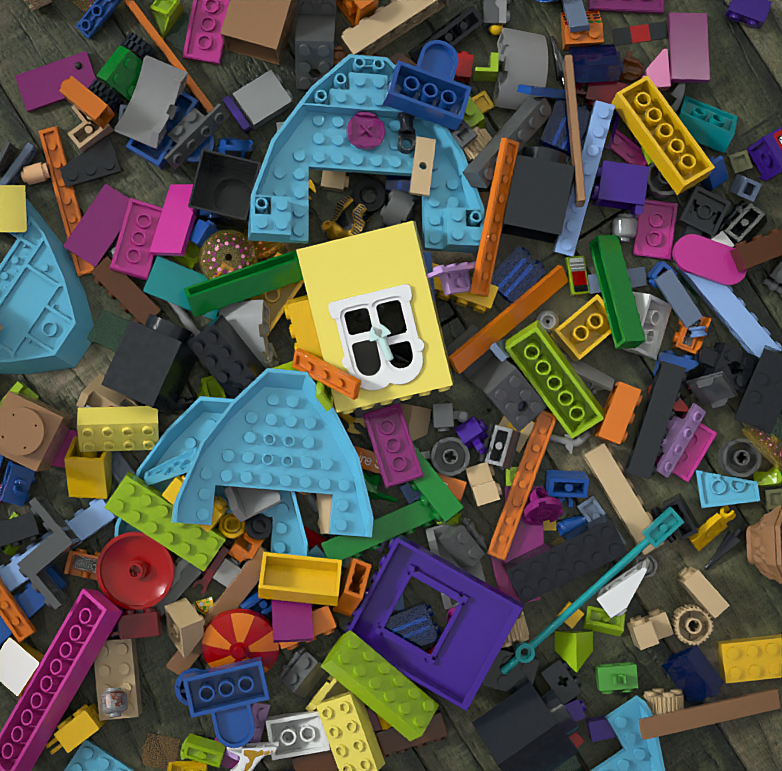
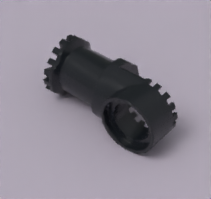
[397,112,416,154]

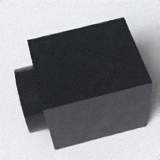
[501,146,575,244]
[188,149,262,231]
[101,314,197,414]
[472,682,580,771]

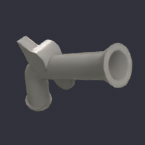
[549,430,592,454]

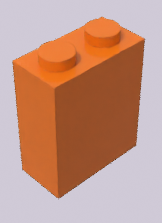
[59,76,115,129]
[332,558,372,617]

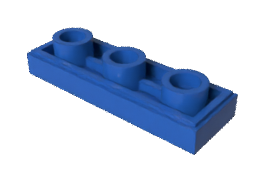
[76,0,122,40]

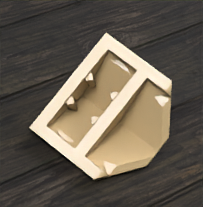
[401,404,432,441]

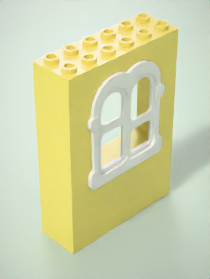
[296,221,454,414]

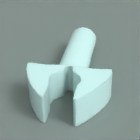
[370,324,394,361]

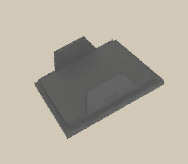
[686,371,738,408]

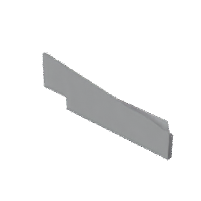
[559,348,614,394]

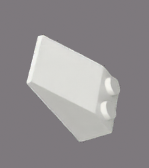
[597,557,650,618]
[266,711,330,760]

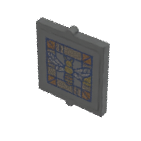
[0,141,18,178]

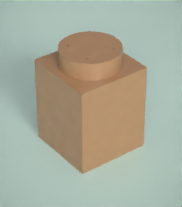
[220,0,298,66]
[0,391,75,472]

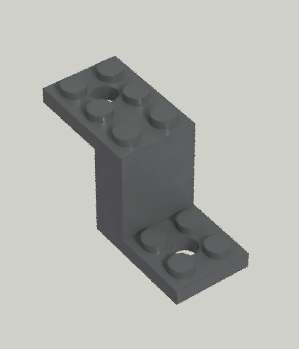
[295,0,337,89]
[446,324,547,432]
[17,496,81,610]

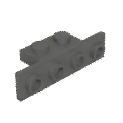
[164,103,230,170]

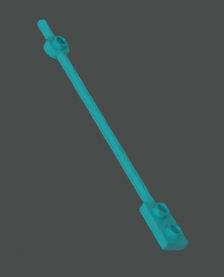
[500,507,684,675]

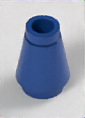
[556,515,587,536]

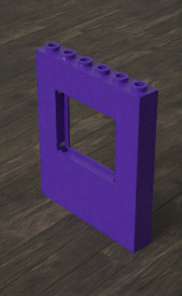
[343,535,525,711]

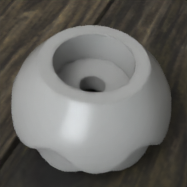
[535,310,559,334]
[633,554,658,578]

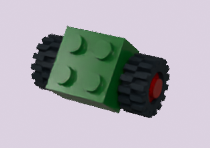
[88,32,158,112]

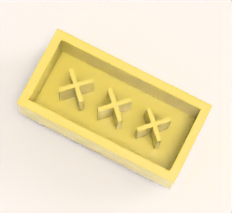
[77,406,159,452]
[316,691,385,771]

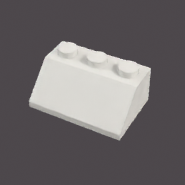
[623,292,672,360]

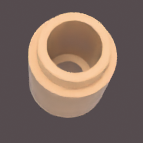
[21,162,51,185]

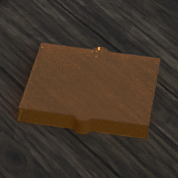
[140,732,180,770]

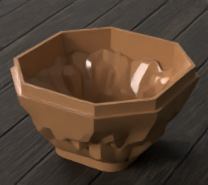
[746,505,782,584]

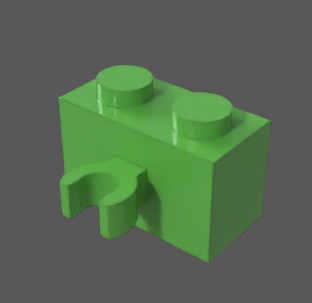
[595,662,638,694]

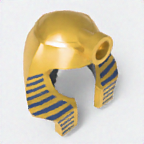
[321,196,373,241]

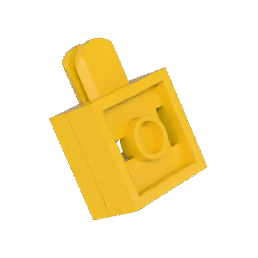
[45,703,107,755]

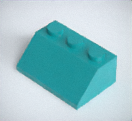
[677,95,738,153]

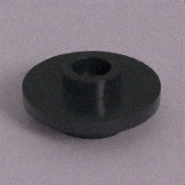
[245,513,272,540]

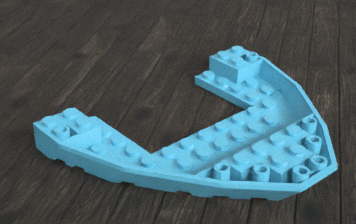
[248,54,485,253]

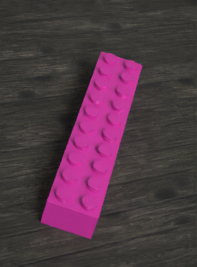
[0,588,122,771]

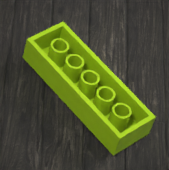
[504,320,605,439]
[104,471,226,572]
[321,630,439,741]

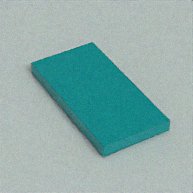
[143,256,219,320]

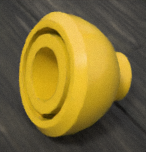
[219,513,246,539]

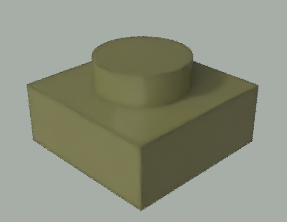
[727,150,753,175]
[763,488,782,510]

